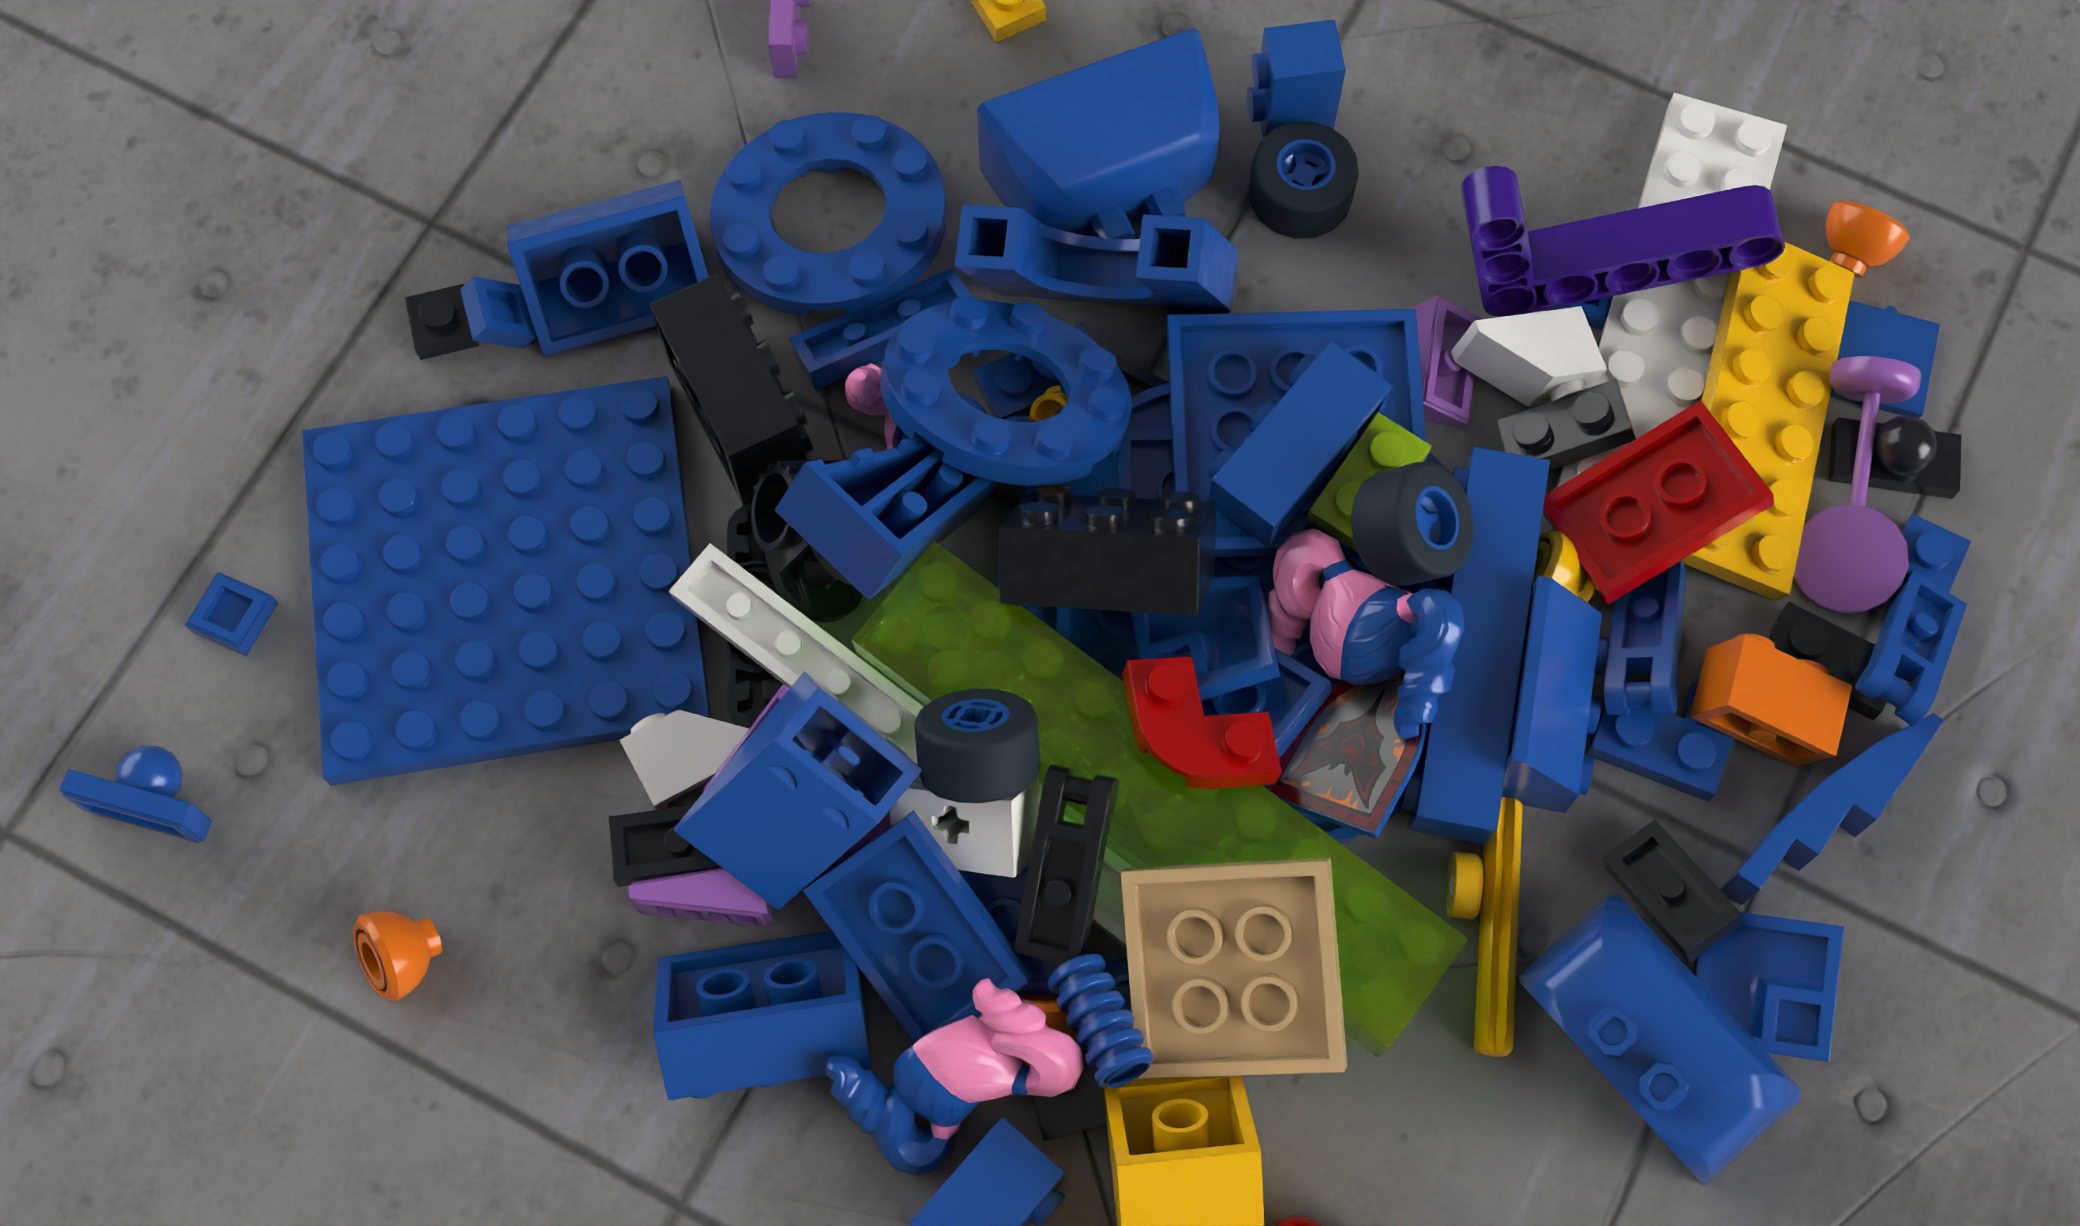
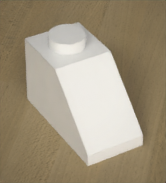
[1451,306,1607,407]
[620,710,749,810]

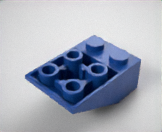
[674,671,922,910]

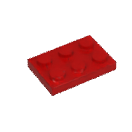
[1543,400,1774,605]

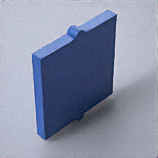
[1830,300,1940,419]

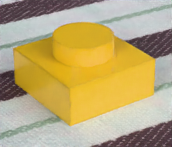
[970,0,1046,43]

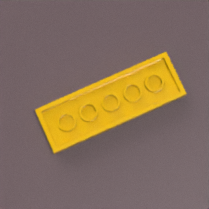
[1683,242,1855,601]

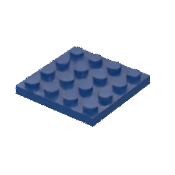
[1167,309,1428,557]

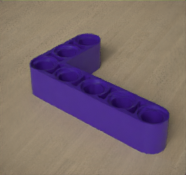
[1461,166,1785,317]

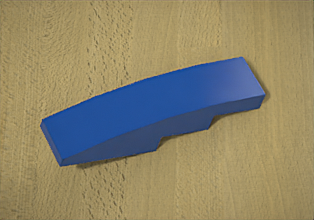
[1720,713,1945,905]

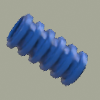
[1048,954,1154,1088]

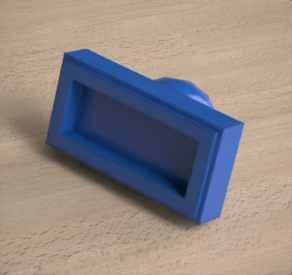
[59,746,212,843]

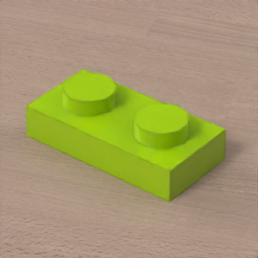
[1307,412,1432,552]

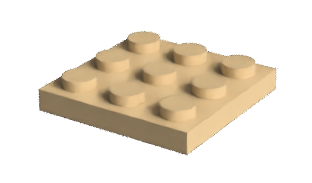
[1120,858,1347,1079]

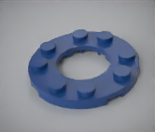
[710,112,947,317]
[880,296,1132,486]

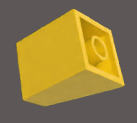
[1103,1075,1264,1226]

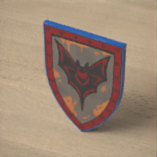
[1258,670,1426,839]

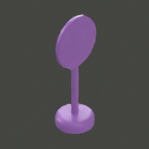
[1793,356,1921,615]

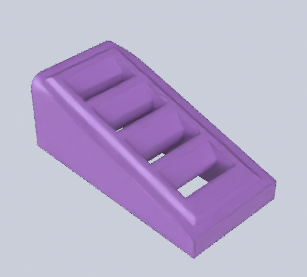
[628,868,774,927]

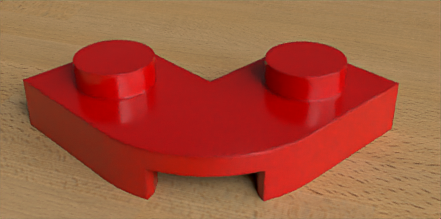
[1122,657,1282,789]

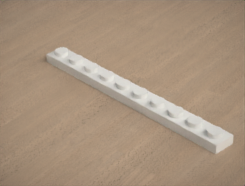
[669,543,1134,949]

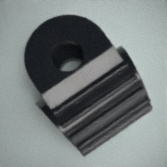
[751,460,863,623]

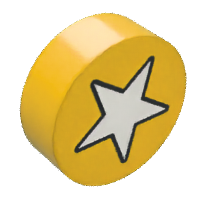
[1446,852,1483,920]

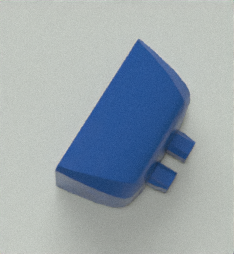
[977,28,1220,239]
[1516,895,1802,1185]

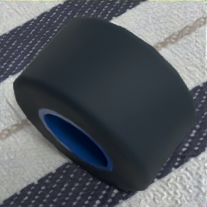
[1249,121,1359,239]
[1351,462,1474,586]
[914,688,1041,803]

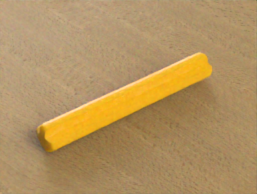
[1474,797,1523,1057]

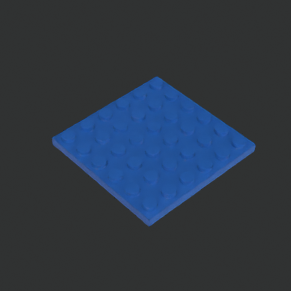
[302,376,712,785]

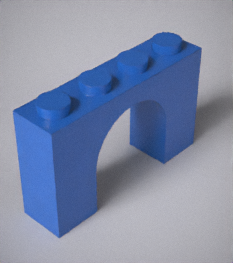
[955,204,1239,311]

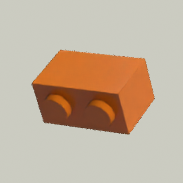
[1690,634,1852,767]

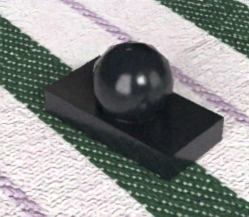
[1829,415,1962,499]

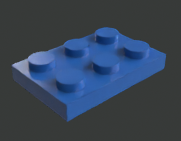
[803,810,1033,1043]

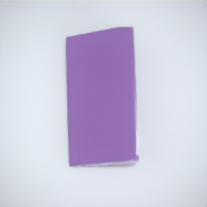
[1412,296,1483,427]

